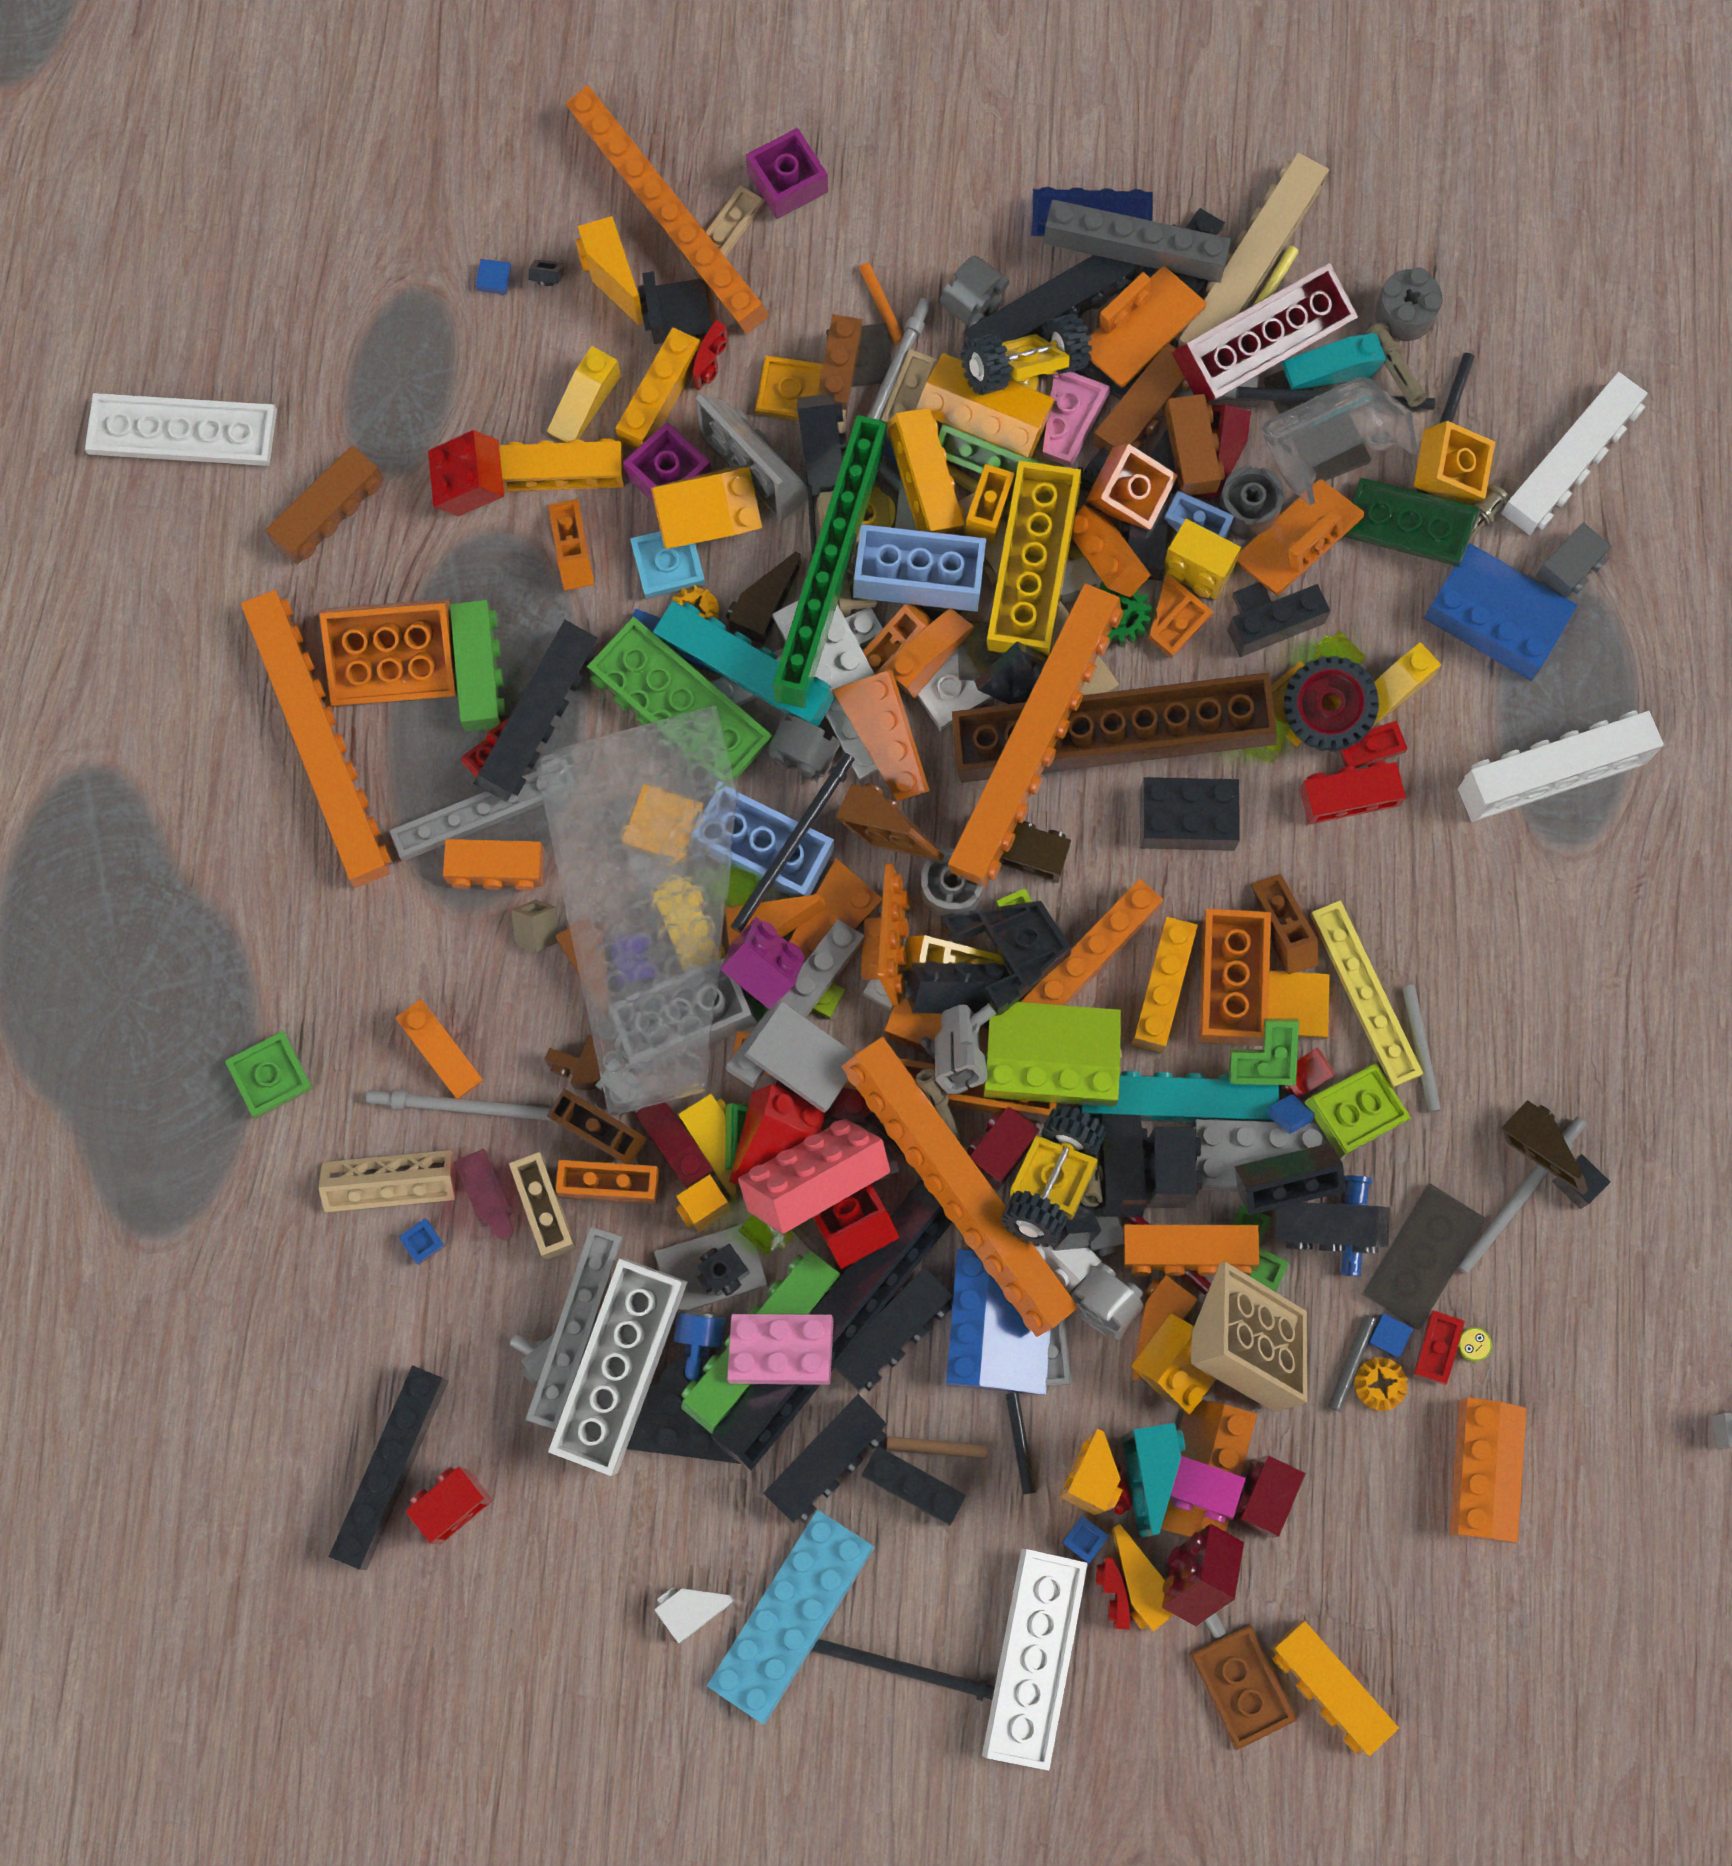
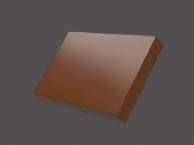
[1189,1624,1297,1751]

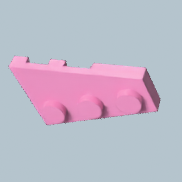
[1043,372,1110,467]

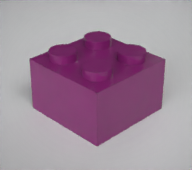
[746,127,828,219]
[623,422,712,503]
[720,917,805,1010]

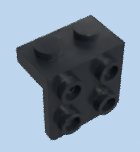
[638,271,712,344]

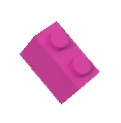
[1170,1456,1246,1523]

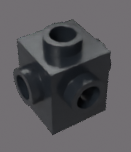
[696,1243,750,1297]

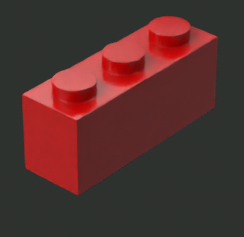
[1299,760,1406,825]

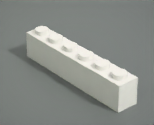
[1501,372,1648,536]

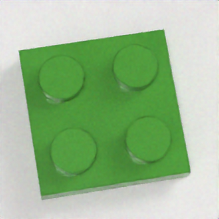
[225,1031,314,1119]

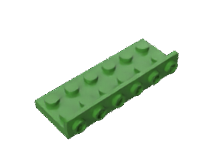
[587,616,773,790]

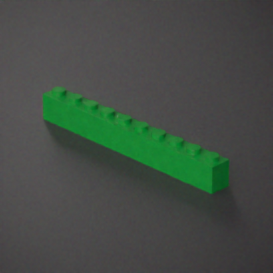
[773,415,887,708]

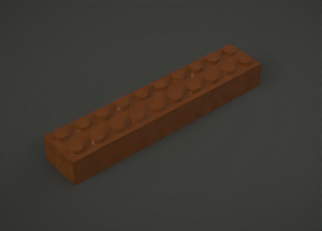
[951,672,1277,783]

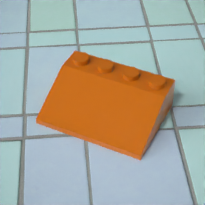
[319,598,456,706]

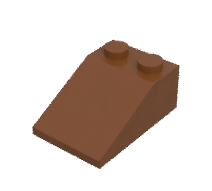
[836,783,944,862]

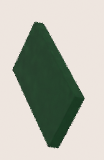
[1343,477,1480,567]

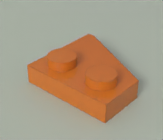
[1148,575,1214,659]

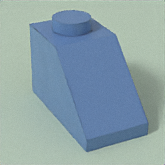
[1164,491,1234,539]

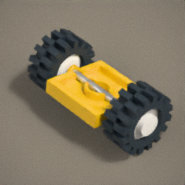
[961,314,1092,395]
[1001,1106,1106,1247]

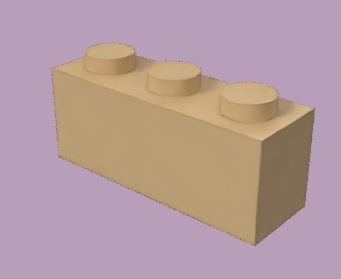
[509,1152,577,1260]

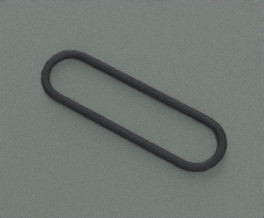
[806,471,817,554]

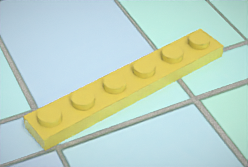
[1310,900,1423,1088]

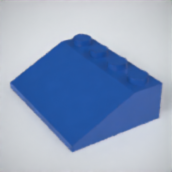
[1423,543,1578,681]
[946,1249,1051,1395]

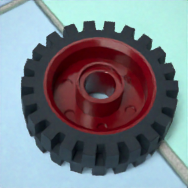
[1284,656,1379,752]

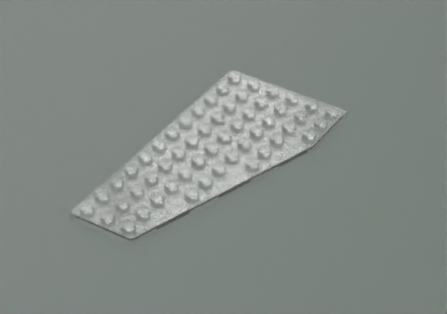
[536,705,738,1116]

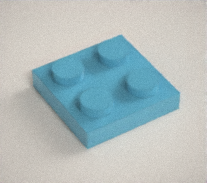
[630,531,705,599]

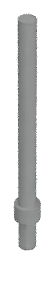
[867,298,931,420]
[366,1089,553,1121]
[1457,1117,1586,1274]

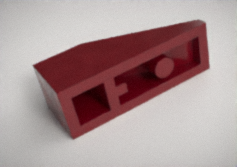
[1192,405,1251,499]
[634,1095,715,1189]

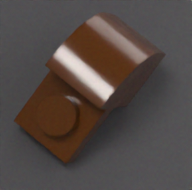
[545,1035,622,1090]

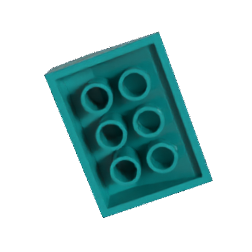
[1121,1423,1185,1538]

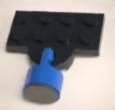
[627,1309,741,1464]

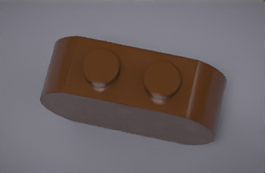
[547,1088,647,1164]

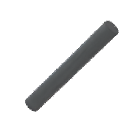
[1328,1315,1377,1412]

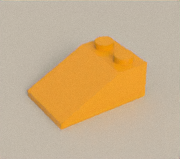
[575,216,644,325]
[651,466,762,549]

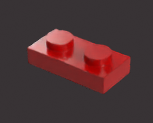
[1338,720,1408,769]
[1413,1310,1465,1385]

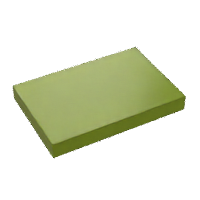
[1304,1063,1411,1158]

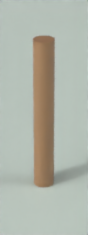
[887,1436,988,1458]

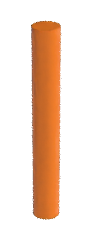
[859,262,904,345]

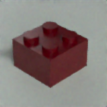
[967,1106,1040,1191]
[1232,1455,1306,1538]
[1162,1523,1244,1626]

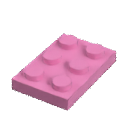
[727,1314,833,1385]

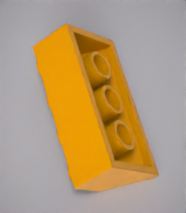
[916,353,1055,457]
[1058,1428,1122,1515]

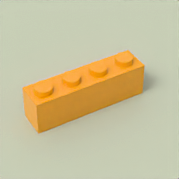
[616,327,700,451]
[887,408,964,535]
[499,438,624,492]
[1131,917,1198,1054]
[1270,1620,1399,1757]

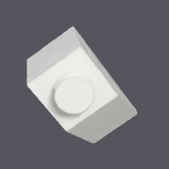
[654,1587,735,1643]

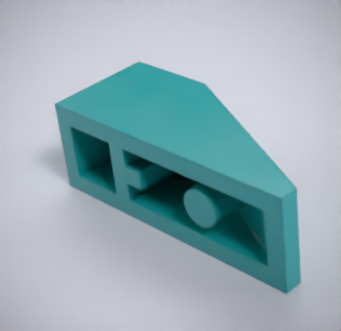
[1282,333,1386,390]

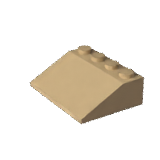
[1190,1262,1307,1412]

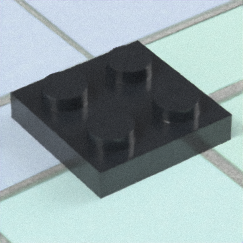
[974,641,1049,704]

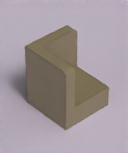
[511,900,559,952]

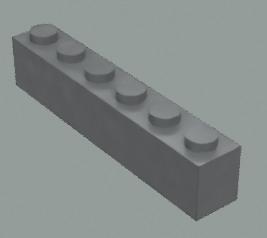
[1044,199,1231,283]

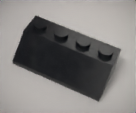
[763,1394,887,1524]

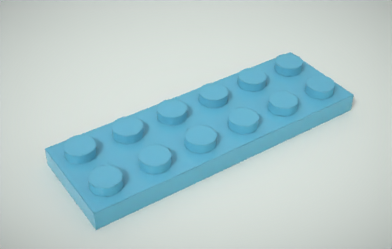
[707,1509,875,1725]

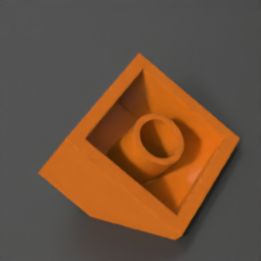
[1086,444,1178,530]

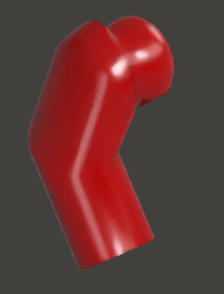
[1111,1463,1133,1515]

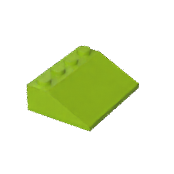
[984,1002,1121,1107]

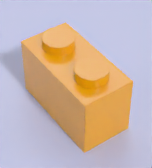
[965,464,1015,543]
[675,1174,731,1233]

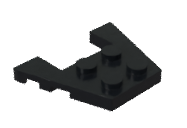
[941,901,1071,1016]

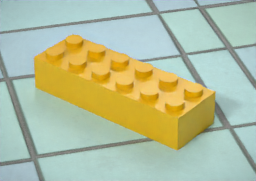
[987,461,1081,656]

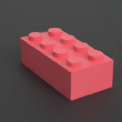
[738,1118,891,1234]

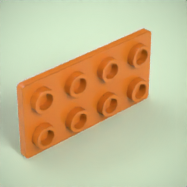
[1088,266,1206,387]
[1236,479,1364,595]
[861,863,910,1005]

